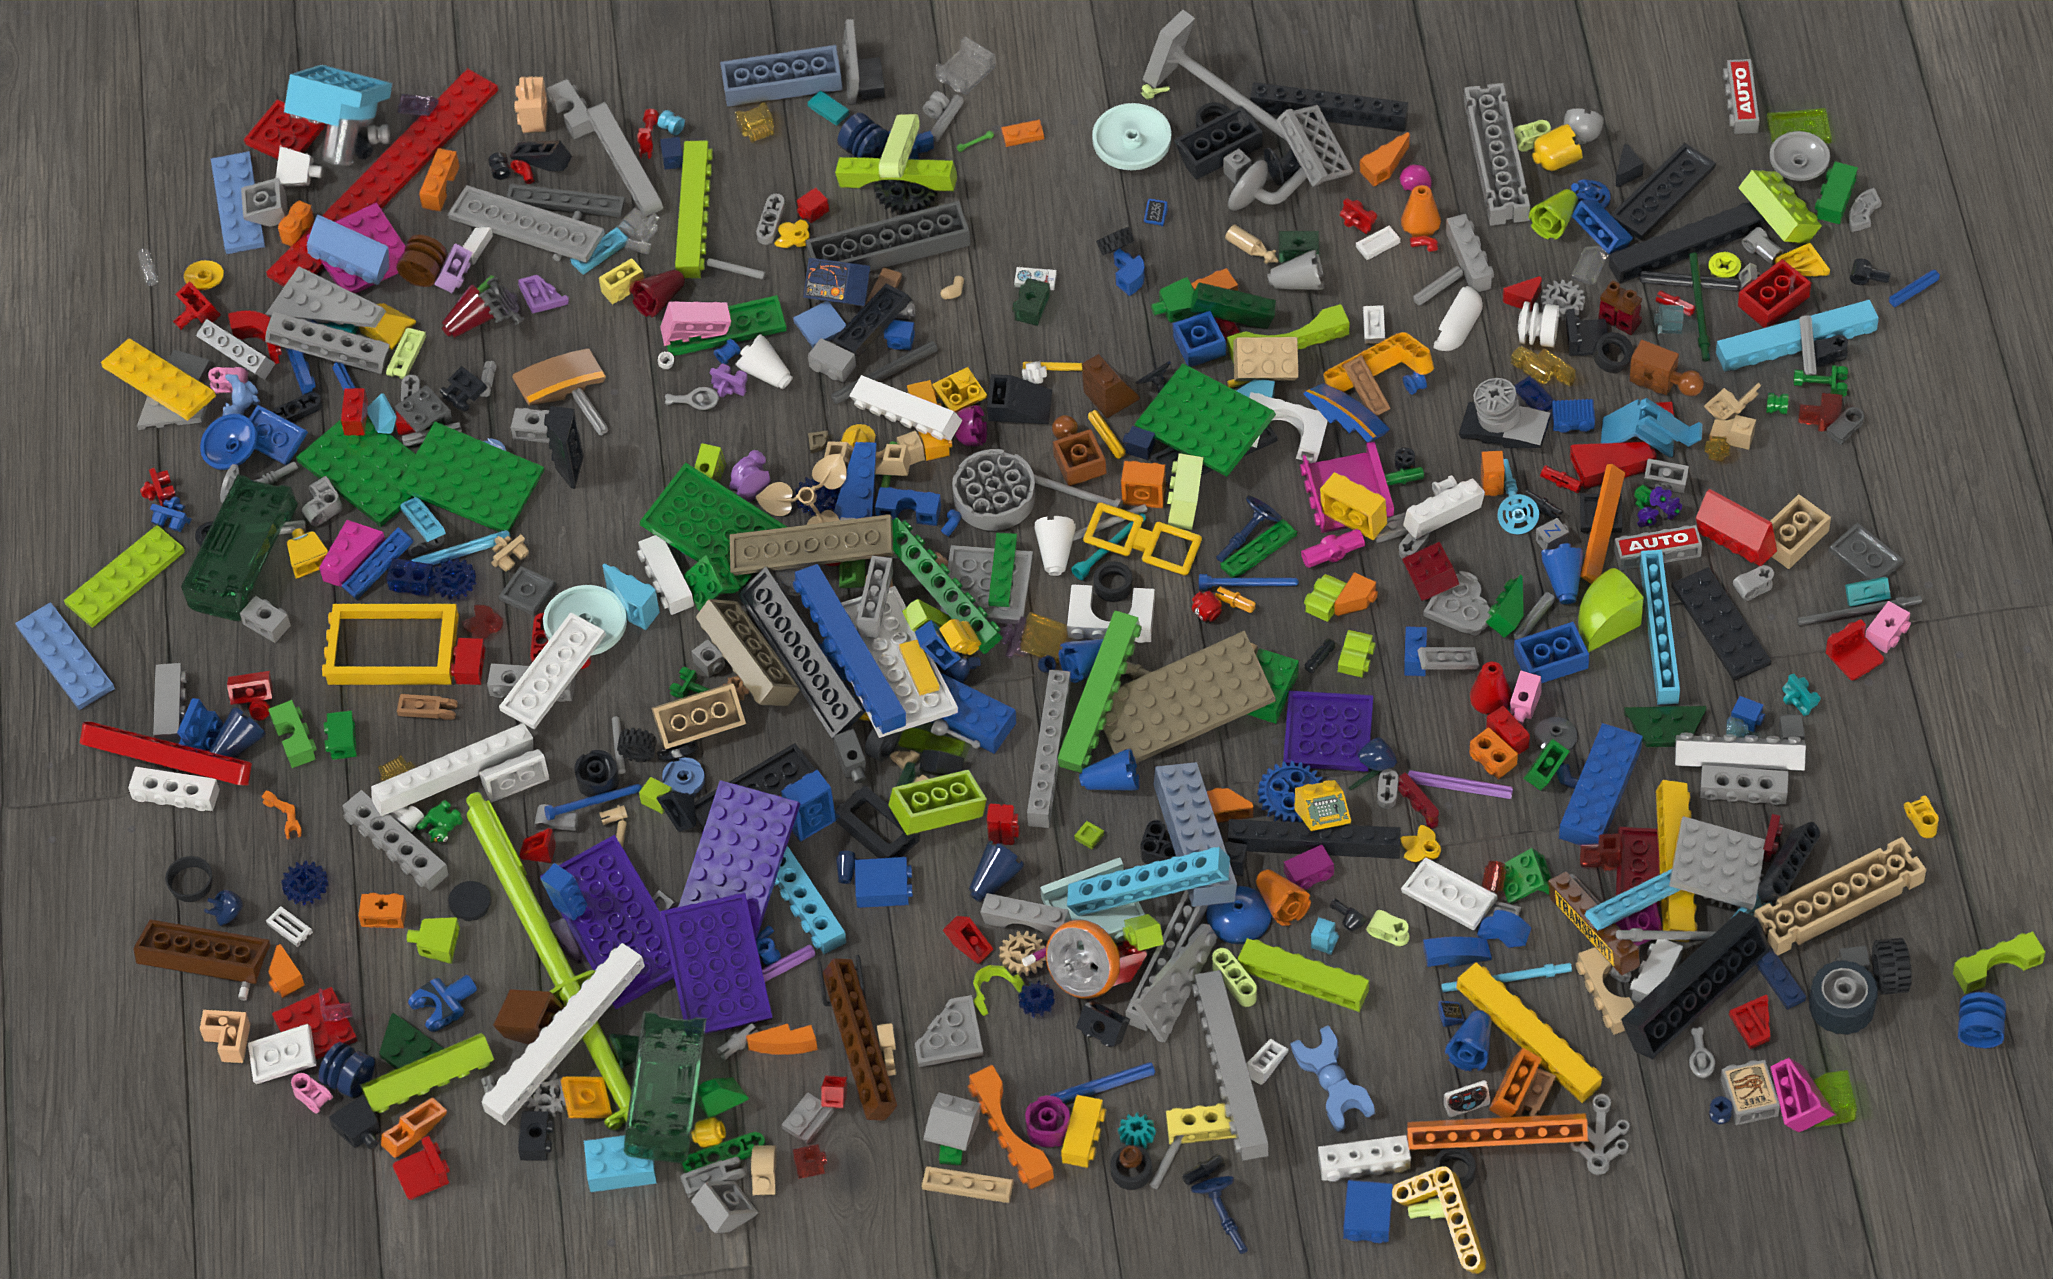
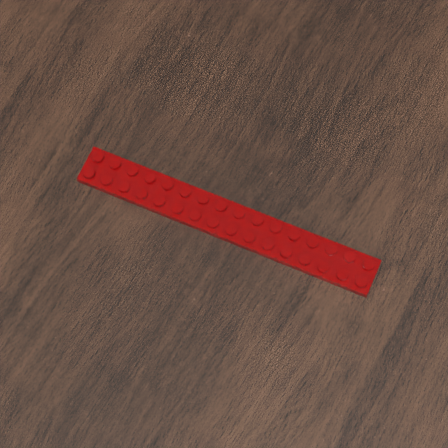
[266,68,498,287]

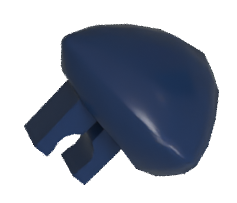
[942,653,981,683]
[1358,737,1397,771]
[204,890,243,926]

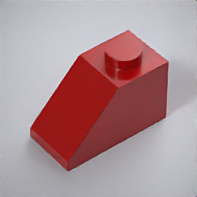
[943,916,994,964]

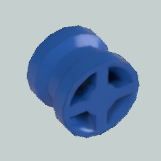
[1403,371,1427,395]

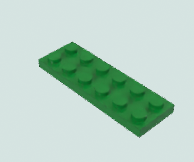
[660,295,787,356]

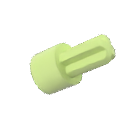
[1408,1198,1446,1219]

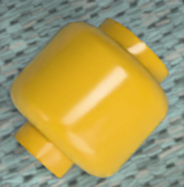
[691,1117,726,1148]

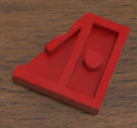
[1729,994,1770,1049]

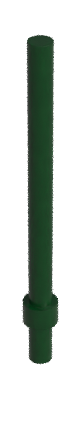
[1689,253,1711,362]

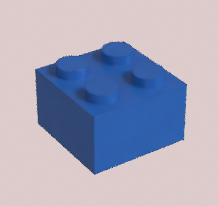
[1173,311,1226,367]

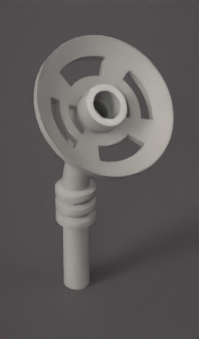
[220,462,298,504]

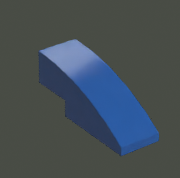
[1423,937,1492,967]

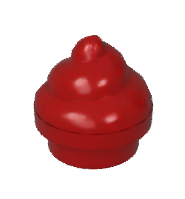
[249,700,270,721]

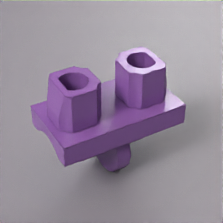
[710,364,748,397]

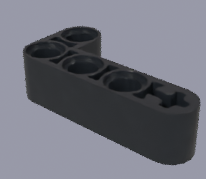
[1140,820,1176,864]

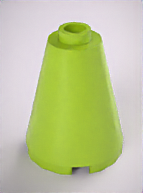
[1529,189,1578,239]

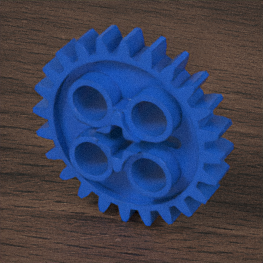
[1257,761,1323,823]

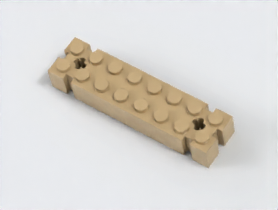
[1754,837,1926,956]

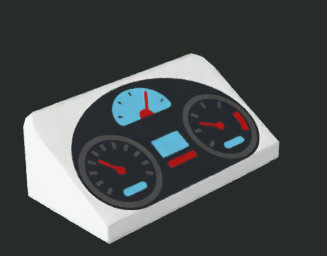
[1444,1081,1490,1117]

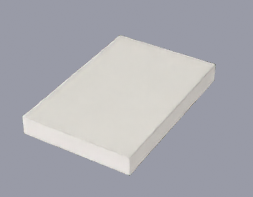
[248,1024,317,1084]

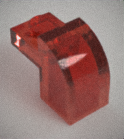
[1798,393,1842,431]
[1580,833,1623,871]

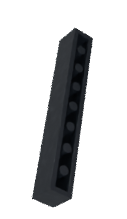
[1609,202,1764,284]
[1228,819,1401,859]

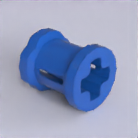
[714,339,741,365]

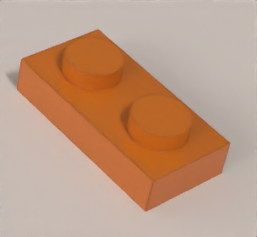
[1001,119,1044,147]

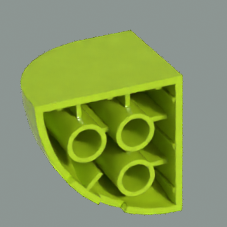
[1578,568,1644,652]

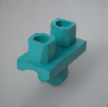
[1782,674,1821,716]

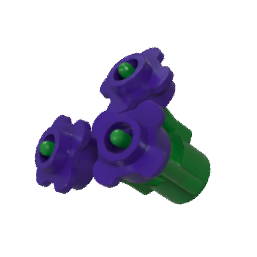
[1634,485,1682,527]

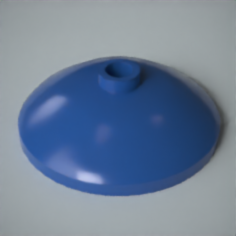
[200,414,257,470]
[1207,886,1271,944]

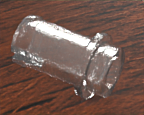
[625,237,651,255]

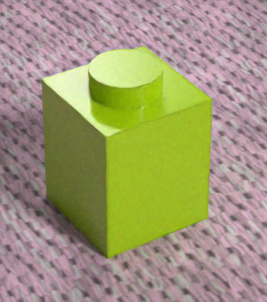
[639,777,672,814]

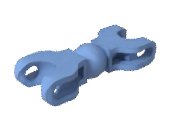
[1290,1025,1375,1132]

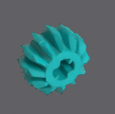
[1118,1112,1156,1149]

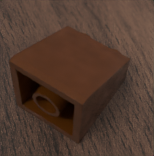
[1082,354,1140,419]
[493,989,565,1045]

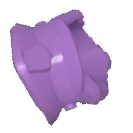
[729,450,771,502]

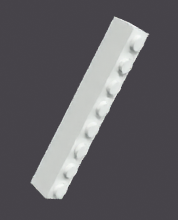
[371,723,533,817]

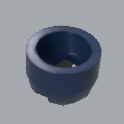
[1038,655,1056,673]

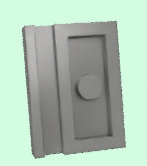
[782,1092,834,1144]

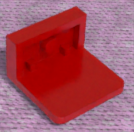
[1826,619,1884,680]
[393,1136,450,1200]

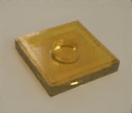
[1020,612,1067,663]

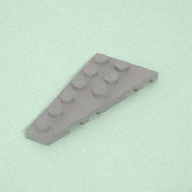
[1132,924,1218,1042]

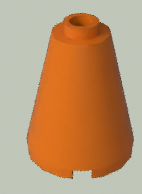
[1401,185,1441,237]
[1256,869,1311,926]

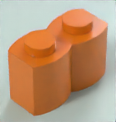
[278,201,315,247]

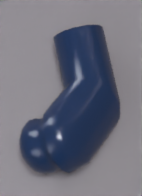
[1556,762,1579,789]

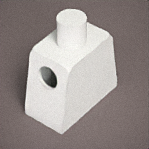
[276,147,323,187]

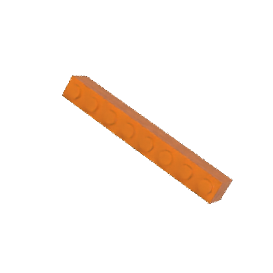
[1408,1114,1588,1150]

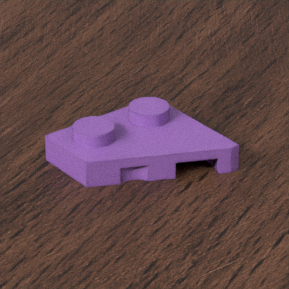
[518,275,569,314]

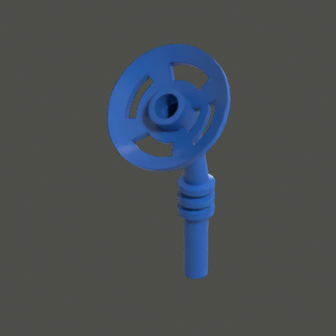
[1571,179,1610,209]

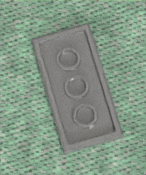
[843,19,859,104]

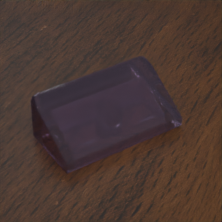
[397,94,439,116]

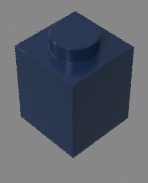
[660,137,683,170]
[1123,426,1155,460]

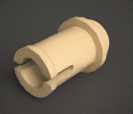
[599,805,628,825]

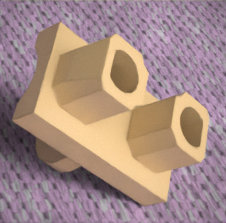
[491,535,529,572]

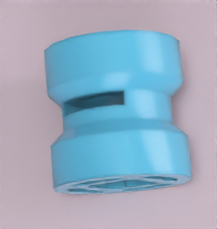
[658,110,685,136]

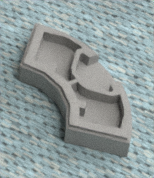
[1849,188,1882,232]

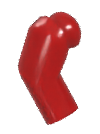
[511,160,534,184]
[1410,236,1438,252]

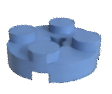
[662,757,705,797]

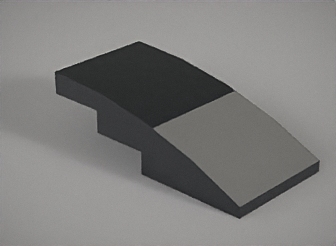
[1459,402,1552,448]

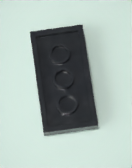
[832,283,912,357]

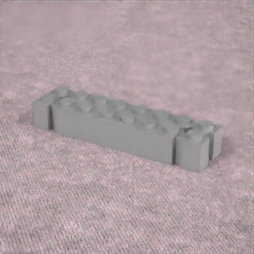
[1464,83,1530,226]

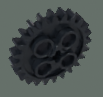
[874,179,938,215]

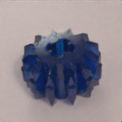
[1018,980,1055,1018]

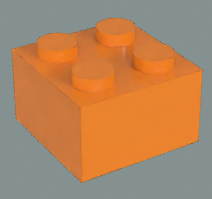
[1121,461,1166,508]

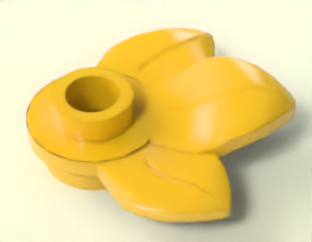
[774,219,810,248]
[1401,825,1441,862]

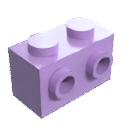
[434,243,473,293]

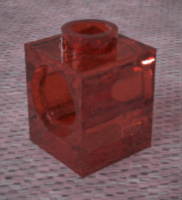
[793,1144,827,1179]

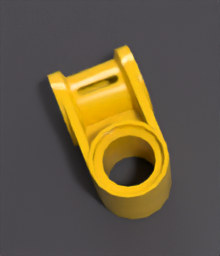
[1904,795,1939,838]

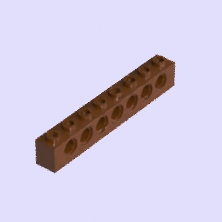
[823,958,897,1120]

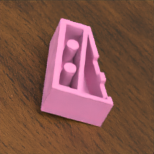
[660,301,731,346]

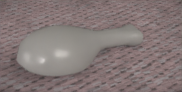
[665,387,719,410]
[1689,1027,1715,1079]

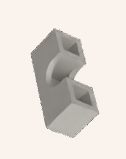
[547,79,595,140]

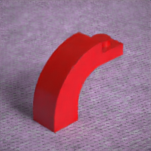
[228,310,282,364]

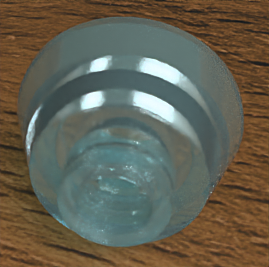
[1726,716,1748,738]

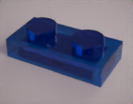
[1514,376,1554,412]

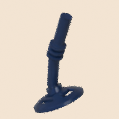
[1216,496,1282,562]
[1191,1176,1248,1254]

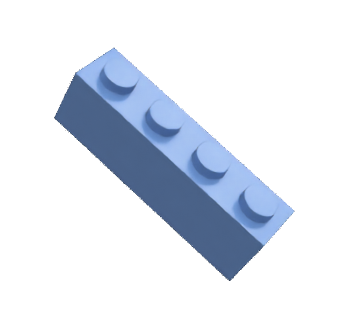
[307,215,390,285]

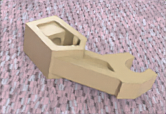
[877,1023,896,1076]

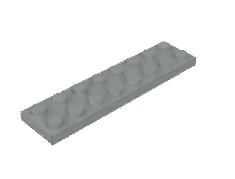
[448,185,605,263]

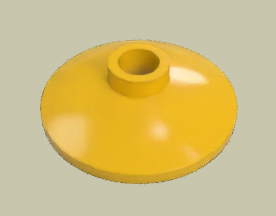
[184,260,224,290]

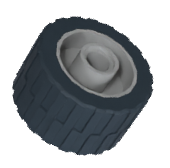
[1809,960,1878,1035]

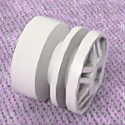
[1518,301,1559,348]

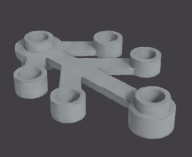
[1570,1094,1630,1175]

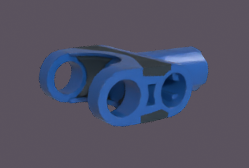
[408,975,477,1032]

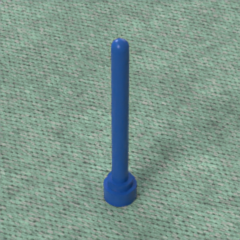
[1199,574,1299,591]

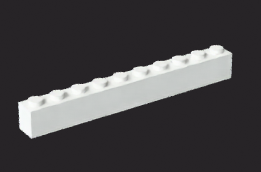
[482,943,645,1125]

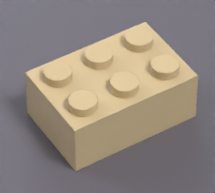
[1233,337,1298,381]
[1770,494,1831,569]

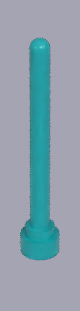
[1071,513,1146,580]

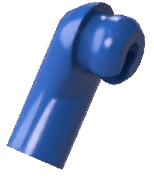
[941,509,961,537]

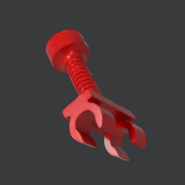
[637,109,660,159]

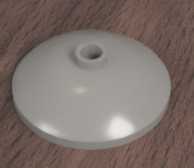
[1770,131,1830,181]

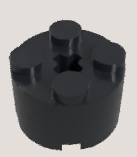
[574,750,619,797]

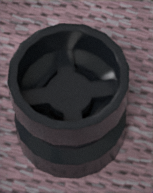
[488,152,511,180]

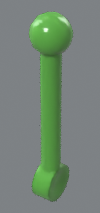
[957,131,994,152]

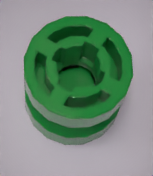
[1766,393,1789,414]

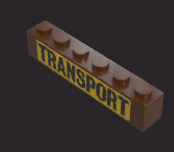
[1548,872,1640,976]

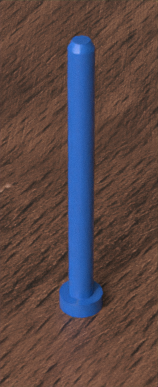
[544,784,642,821]

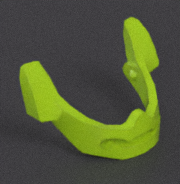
[973,965,1026,1016]

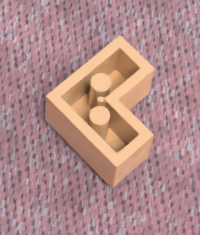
[200,1010,250,1063]

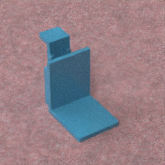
[1601,398,1703,458]

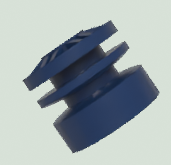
[837,113,889,158]
[318,1042,375,1099]

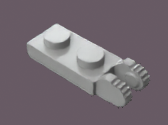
[680,1157,746,1198]

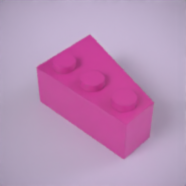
[319,520,385,587]
[1771,1058,1836,1132]

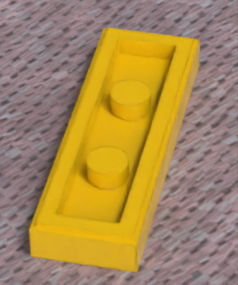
[899,639,939,696]

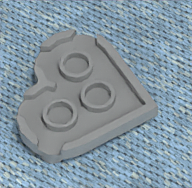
[1423,571,1490,636]

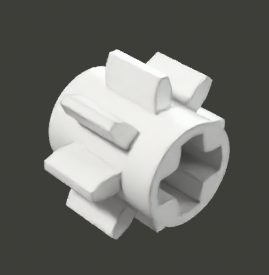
[1022,362,1047,384]

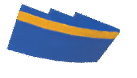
[1304,383,1390,443]

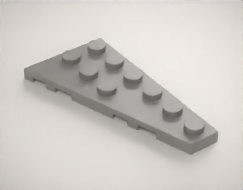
[265,267,386,328]

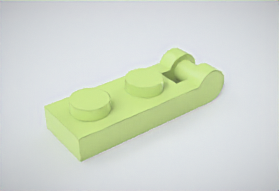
[386,328,426,379]

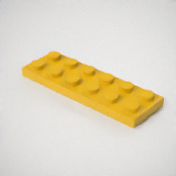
[101,338,216,421]

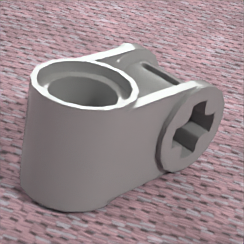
[1732,565,1774,601]

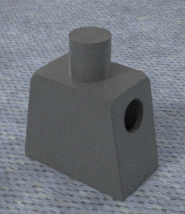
[834,729,866,784]

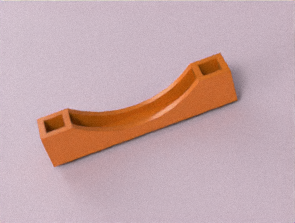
[968,1065,1054,1190]

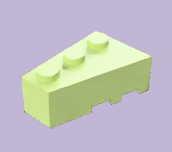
[1167,454,1203,530]

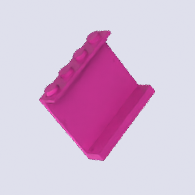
[1300,442,1394,533]

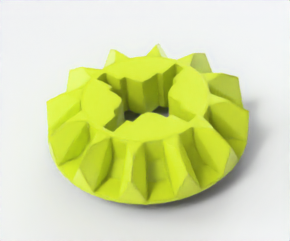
[1708,252,1741,278]

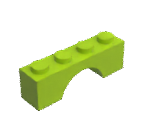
[1953,931,2045,994]

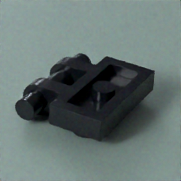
[440,366,488,411]

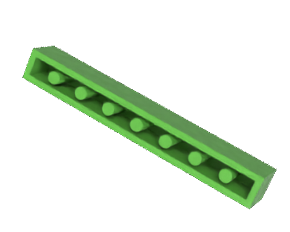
[1057,611,1142,773]

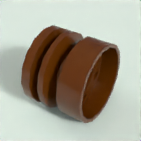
[396,234,448,287]

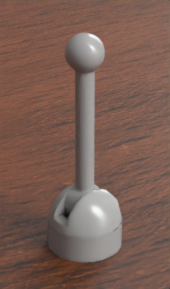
[931,718,980,749]

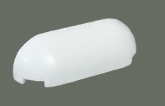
[1434,286,1483,351]

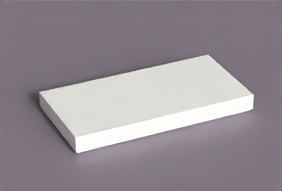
[1401,857,1498,930]

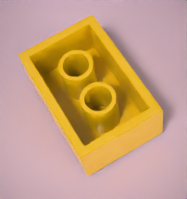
[1320,472,1387,540]

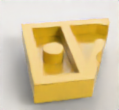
[1775,243,1830,276]

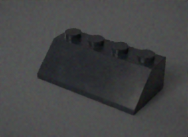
[1175,106,1263,180]
[544,406,584,489]

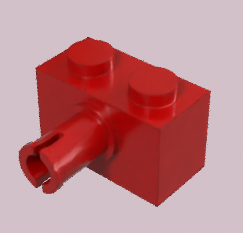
[173,281,221,330]

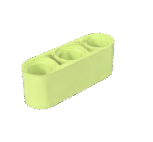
[1212,948,1257,1007]

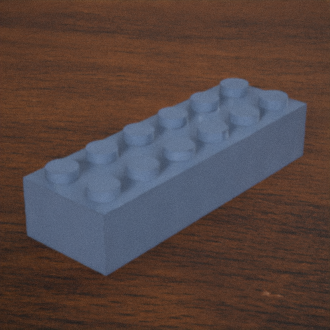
[720,45,842,107]

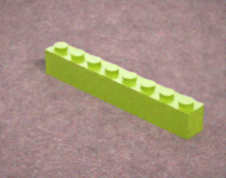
[675,141,713,278]

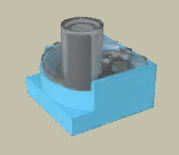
[284,65,392,165]

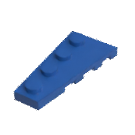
[834,442,877,520]

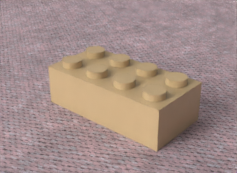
[651,683,746,749]

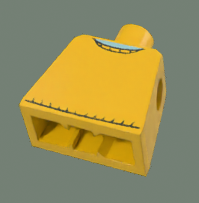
[287,528,328,579]

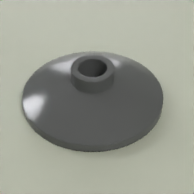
[1535,717,1577,750]

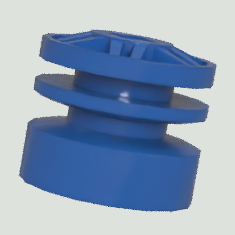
[1958,992,2006,1048]

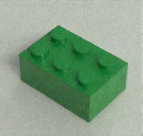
[1247,648,1299,724]

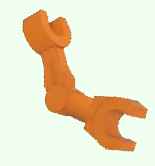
[262,790,302,839]

